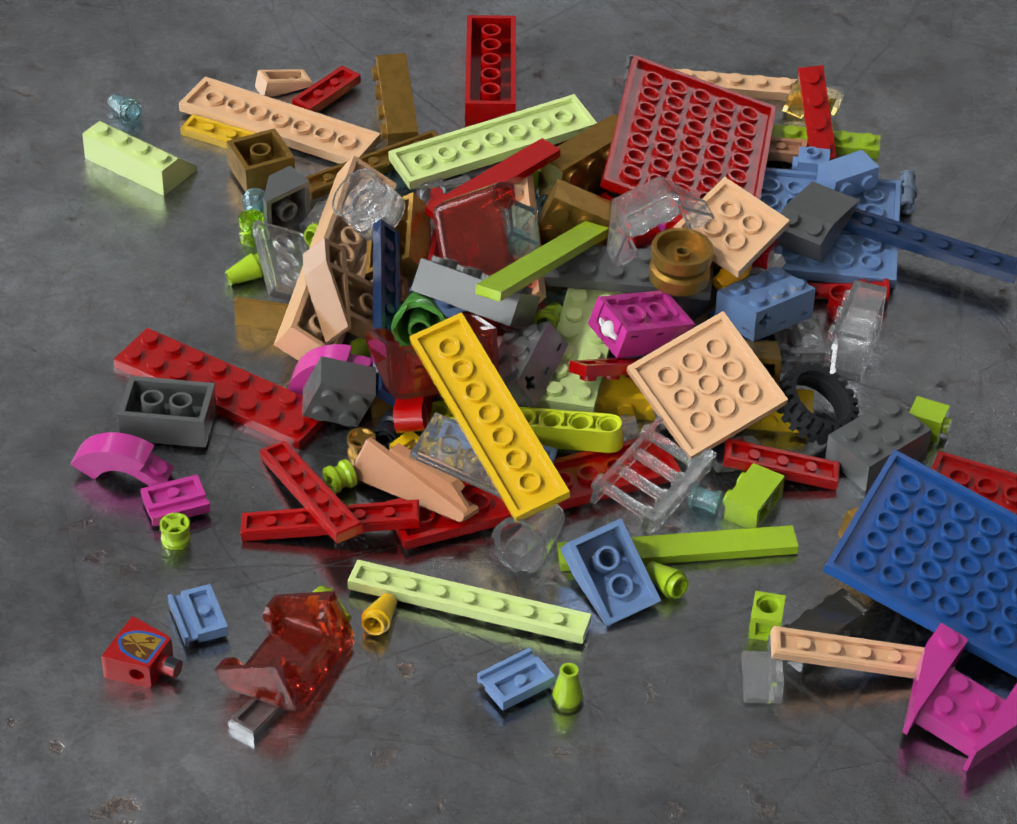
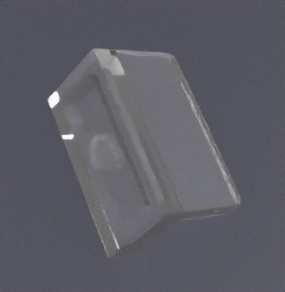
[741,635,784,704]

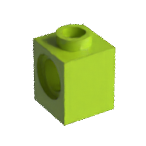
[748,591,786,642]

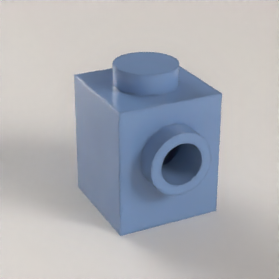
[792,146,830,172]

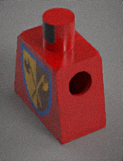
[101,616,183,688]

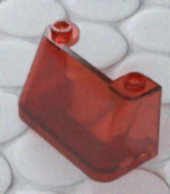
[433,182,532,287]
[365,313,499,399]
[214,591,354,712]

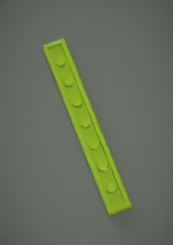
[475,221,609,302]
[557,525,799,571]

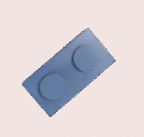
[816,150,880,196]

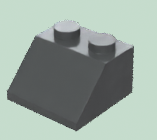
[263,166,311,243]

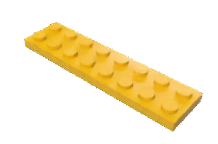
[409,312,570,523]

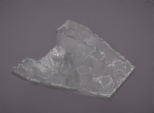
[606,175,715,267]

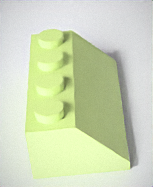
[82,121,197,196]

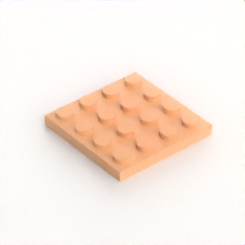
[627,311,788,461]

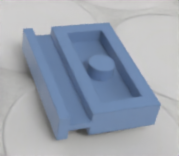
[167,584,229,646]
[477,647,555,710]

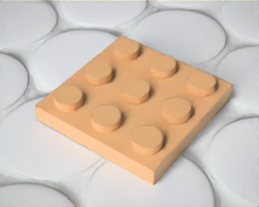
[673,177,790,278]

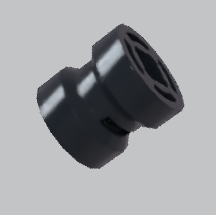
[373,410,404,450]

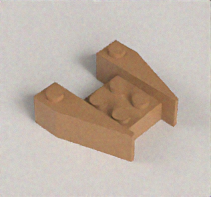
[303,238,409,358]

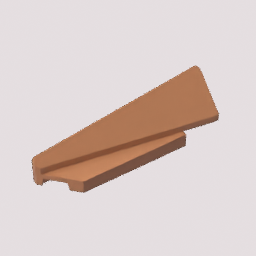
[353,437,479,522]

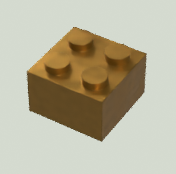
[227,128,295,195]

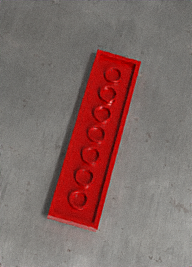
[114,328,327,450]

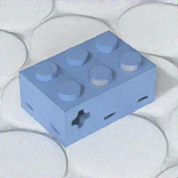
[715,267,815,342]

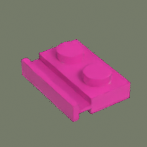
[140,474,210,527]

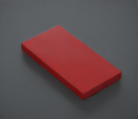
[931,451,1017,514]

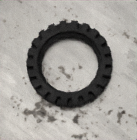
[777,362,859,445]

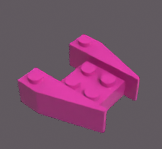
[903,623,1017,772]

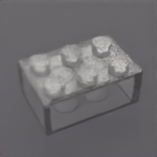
[825,280,887,381]

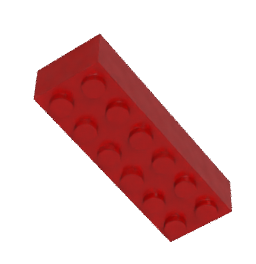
[465,15,516,128]

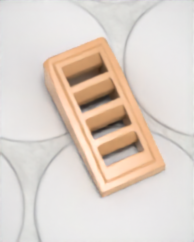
[255,69,313,97]

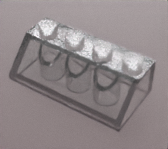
[409,412,501,498]

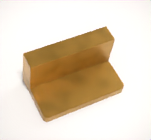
[234,297,288,331]

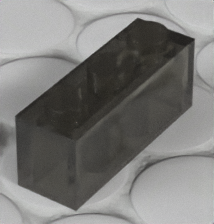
[783,588,870,674]

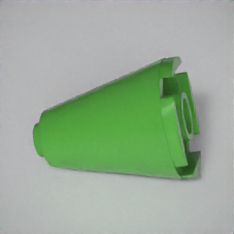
[391,292,446,356]

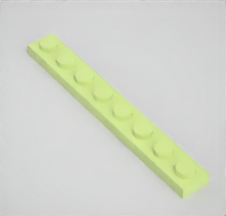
[348,560,591,644]

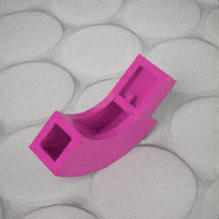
[288,344,373,396]
[70,432,174,486]

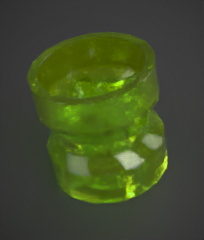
[238,209,265,247]

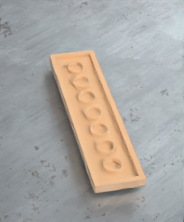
[179,76,381,164]

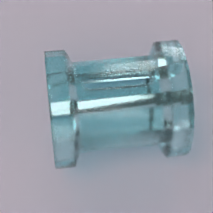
[687,482,724,516]

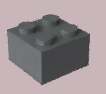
[302,356,376,427]

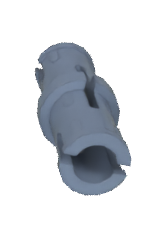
[899,170,918,214]

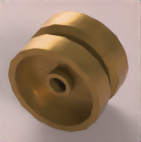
[649,228,713,296]

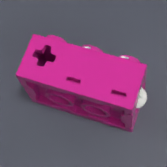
[588,290,695,358]

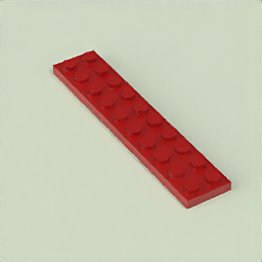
[385,433,681,550]

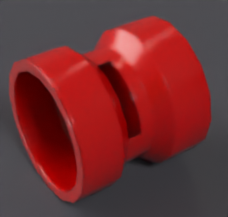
[826,284,856,322]

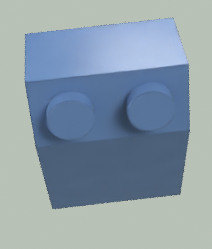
[560,518,661,627]

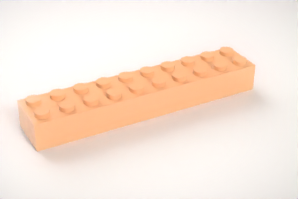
[274,155,397,361]

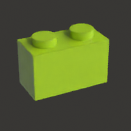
[722,463,785,529]

